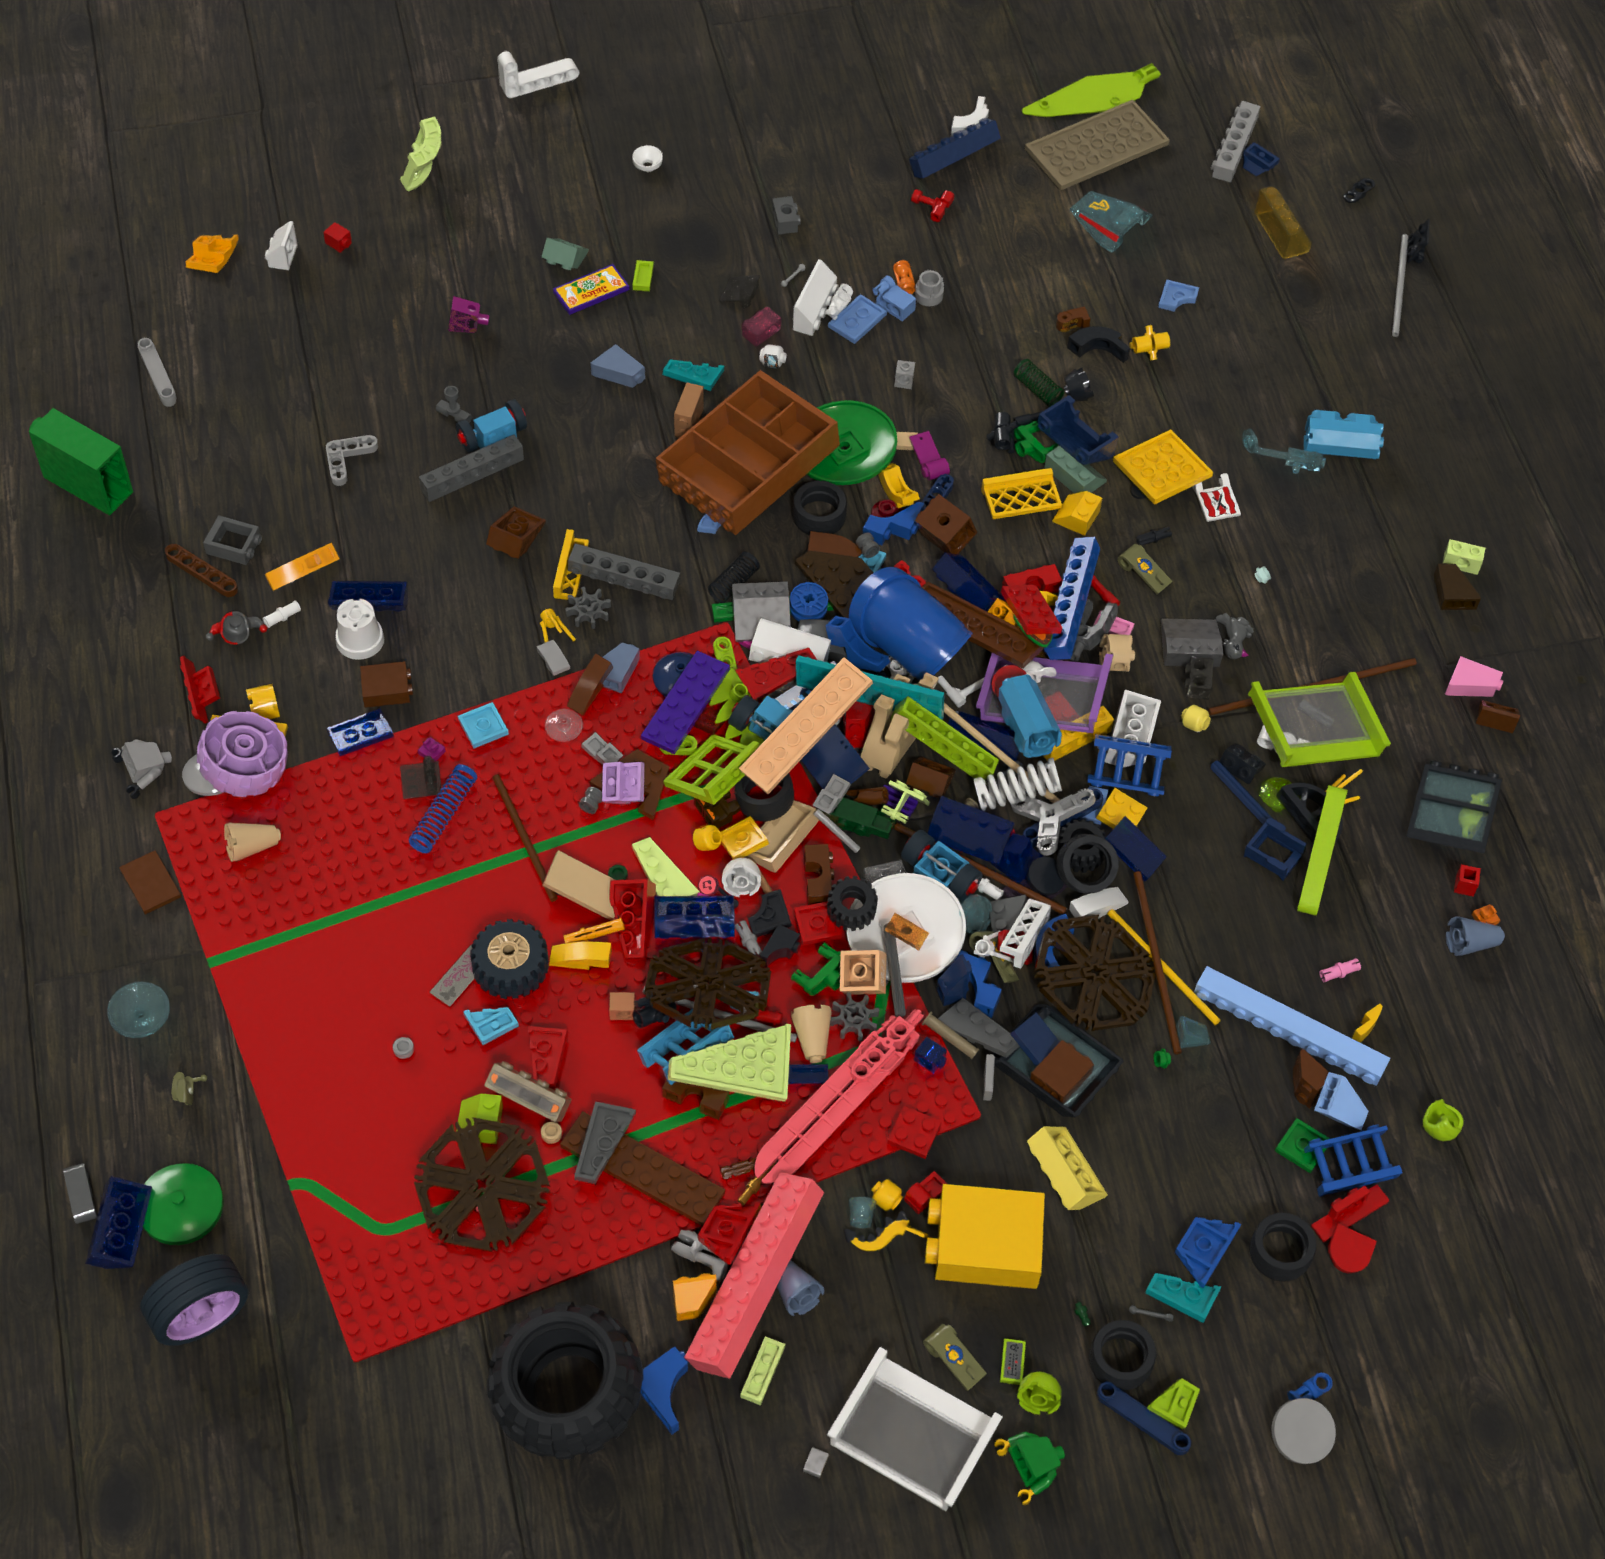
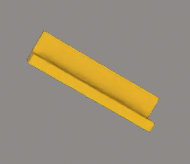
[553,529,589,600]

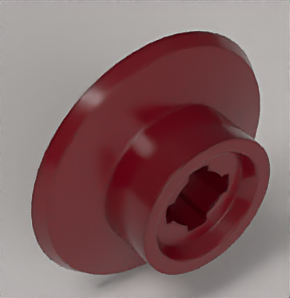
[871,499,902,518]

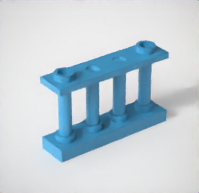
[637,1009,734,1085]

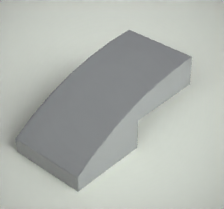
[536,640,570,676]
[581,732,623,764]
[813,774,851,815]

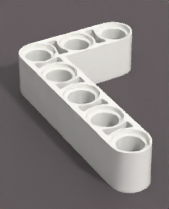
[498,51,579,98]

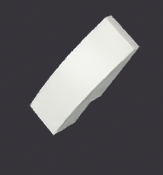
[1069,887,1129,919]

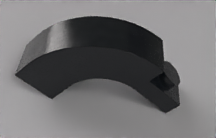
[1067,326,1130,363]

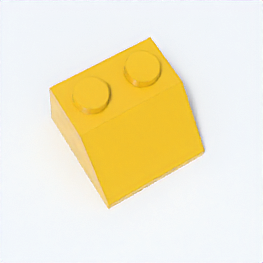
[1052,491,1102,536]

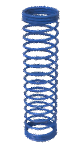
[408,764,477,853]

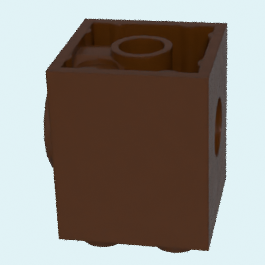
[915,494,977,559]

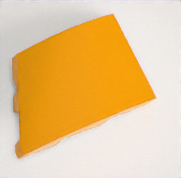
[186,235,239,273]

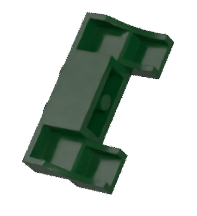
[816,794,901,839]

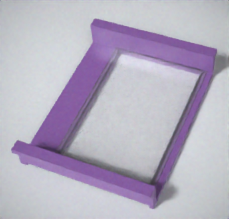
[976,653,1113,733]

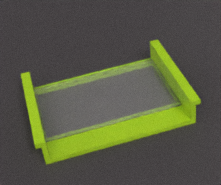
[1248,672,1391,767]

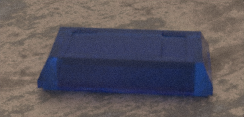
[788,1064,829,1084]

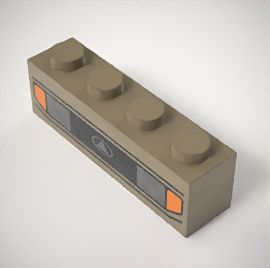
[484,1061,572,1122]

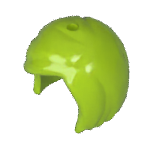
[1423,1099,1464,1141]

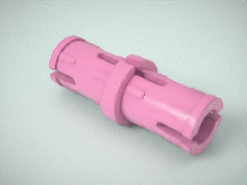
[1319,958,1361,983]

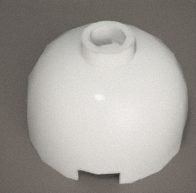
[722,858,761,897]

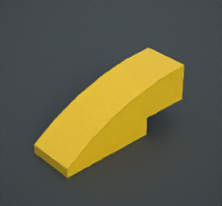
[549,942,612,970]

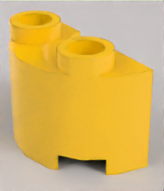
[246,684,280,719]

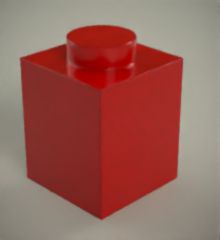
[324,222,352,253]
[1454,865,1481,896]

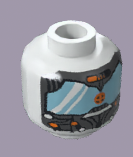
[760,345,786,368]

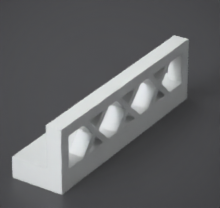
[1000,898,1051,969]

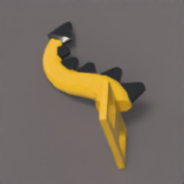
[844,1211,929,1251]

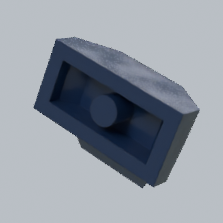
[1243,142,1280,176]

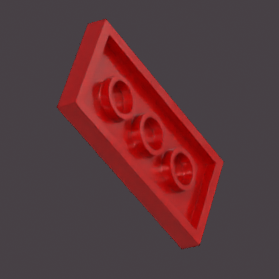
[1001,585,1062,635]

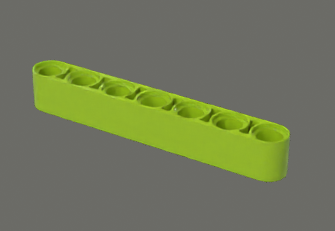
[1297,785,1348,916]

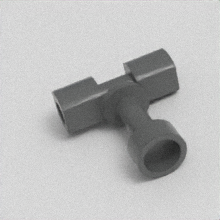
[436,386,472,423]

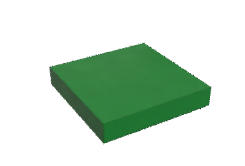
[1275,1118,1330,1173]

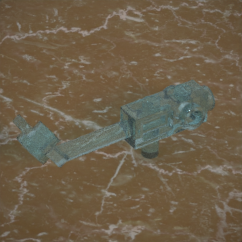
[1242,429,1326,474]

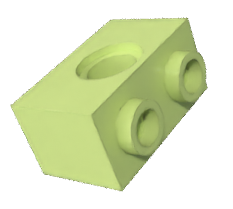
[1443,539,1485,575]

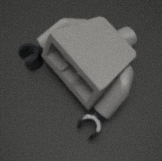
[111,739,172,799]

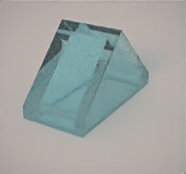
[1176,1016,1210,1048]

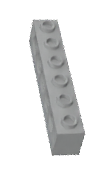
[1211,101,1261,182]

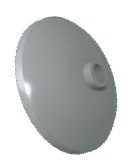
[182,754,222,796]

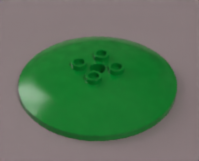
[806,400,898,485]

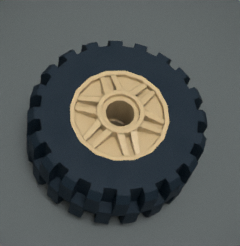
[470,919,549,999]

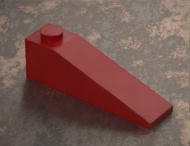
[609,879,656,959]

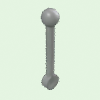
[781,264,805,287]

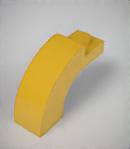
[878,463,920,508]

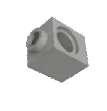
[894,360,915,389]

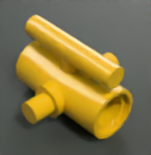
[1130,325,1170,360]

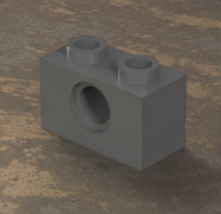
[772,196,801,234]

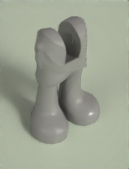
[671,1230,737,1282]

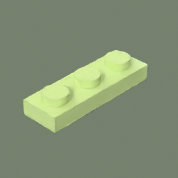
[740,1336,785,1405]

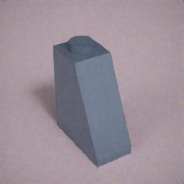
[591,344,645,388]
[603,643,640,693]

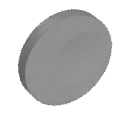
[1272,1398,1336,1464]

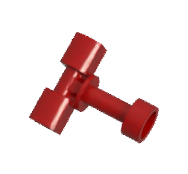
[911,189,954,222]

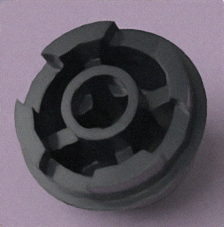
[1063,368,1094,402]

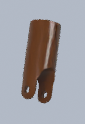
[846,787,889,805]

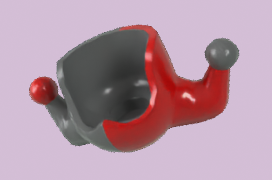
[206,611,268,644]

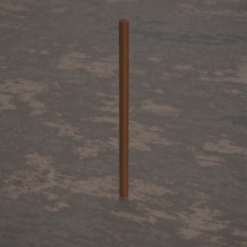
[493,775,557,902]

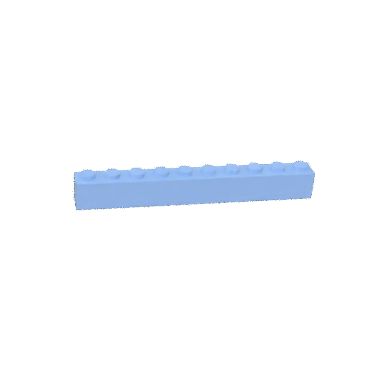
[1194,966,1390,1086]

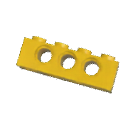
[1043,706,1114,761]

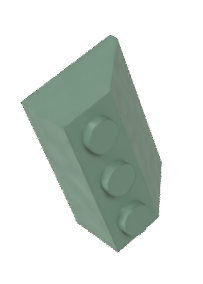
[1044,446,1107,494]

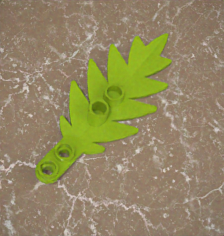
[709,637,770,746]

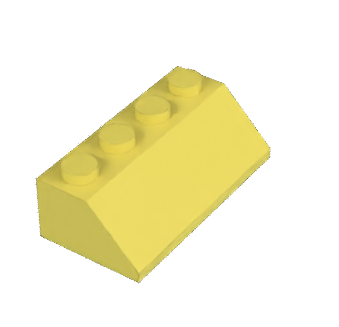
[1027,1126,1108,1210]

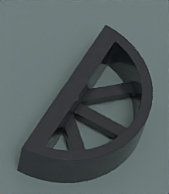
[1276,783,1343,844]

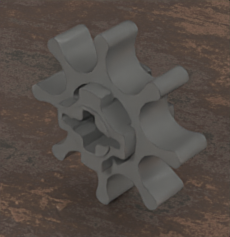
[565,587,611,629]
[830,992,879,1042]

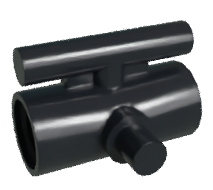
[986,412,1019,454]
[633,997,677,1028]

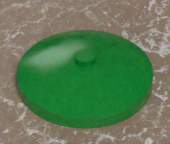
[137,1163,224,1245]

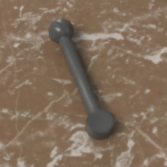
[1129,1306,1174,1321]

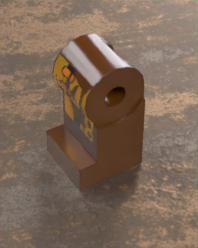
[1056,306,1090,332]

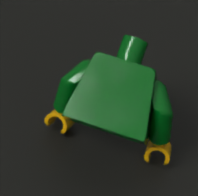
[995,1432,1065,1505]

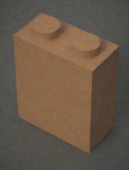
[674,382,704,438]

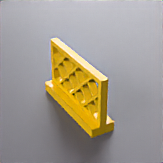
[981,468,1062,519]

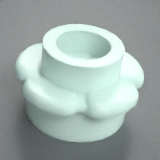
[1255,566,1271,584]

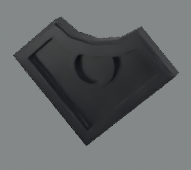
[748,889,792,937]

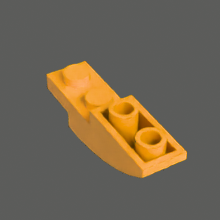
[265,543,340,591]

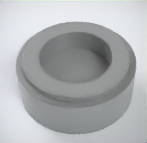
[393,1037,414,1059]

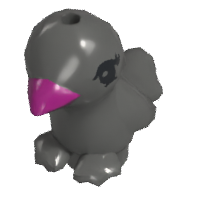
[1216,613,1254,660]

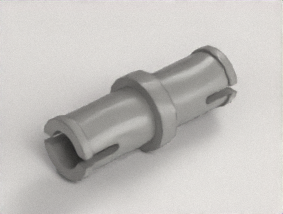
[735,920,762,956]

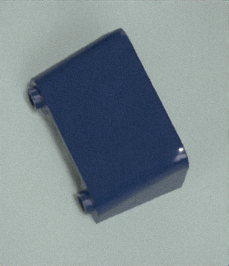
[1038,395,1119,465]

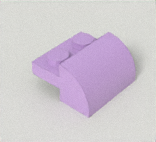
[602,762,645,804]

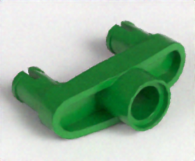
[1014,421,1058,463]
[791,943,841,996]

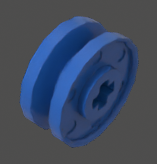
[789,582,828,621]

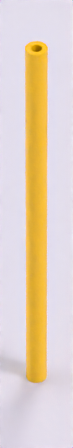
[1107,909,1221,1025]

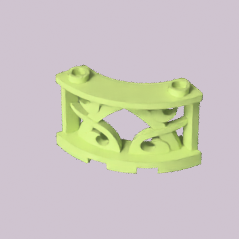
[400,117,441,191]

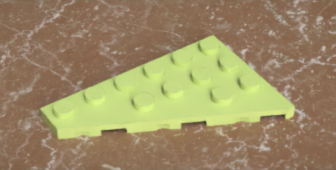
[668,1024,791,1102]

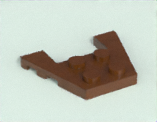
[590,749,669,820]

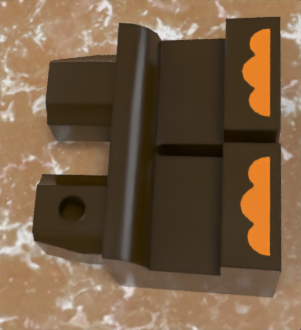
[694,791,740,829]

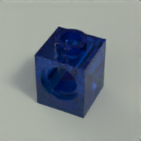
[914,1037,947,1073]

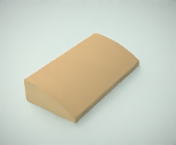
[746,800,819,873]

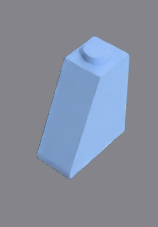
[1314,1072,1369,1130]

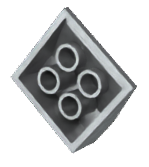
[732,581,791,642]
[1161,619,1223,667]

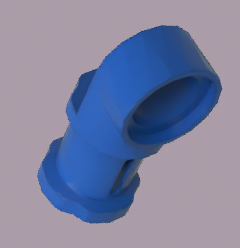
[1288,1373,1332,1400]

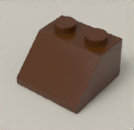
[906,757,956,798]
[1293,1049,1329,1109]

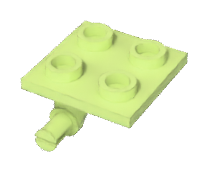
[881,780,930,824]

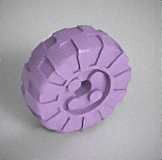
[197,711,288,797]

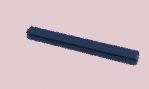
[1210,760,1273,824]

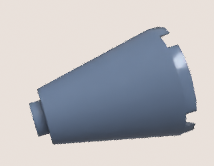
[1446,916,1505,956]
[777,1260,824,1316]

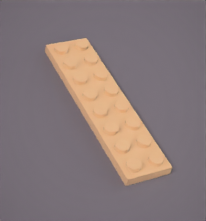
[739,658,873,794]

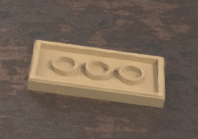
[543,850,615,921]

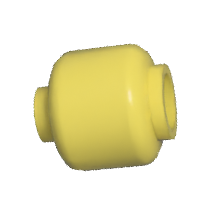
[1181,705,1211,732]

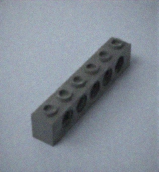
[419,434,524,502]
[568,543,680,600]

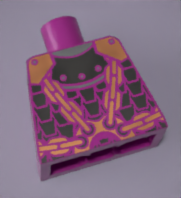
[448,296,489,333]

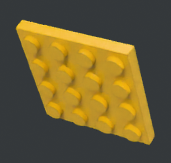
[1113,430,1213,505]

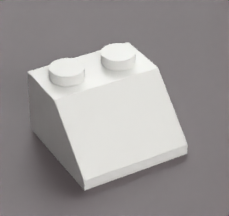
[265,221,298,270]

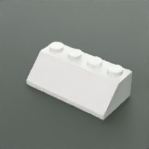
[793,259,839,336]
[749,618,831,663]
[1105,690,1161,767]

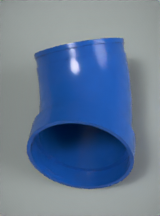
[849,567,973,681]

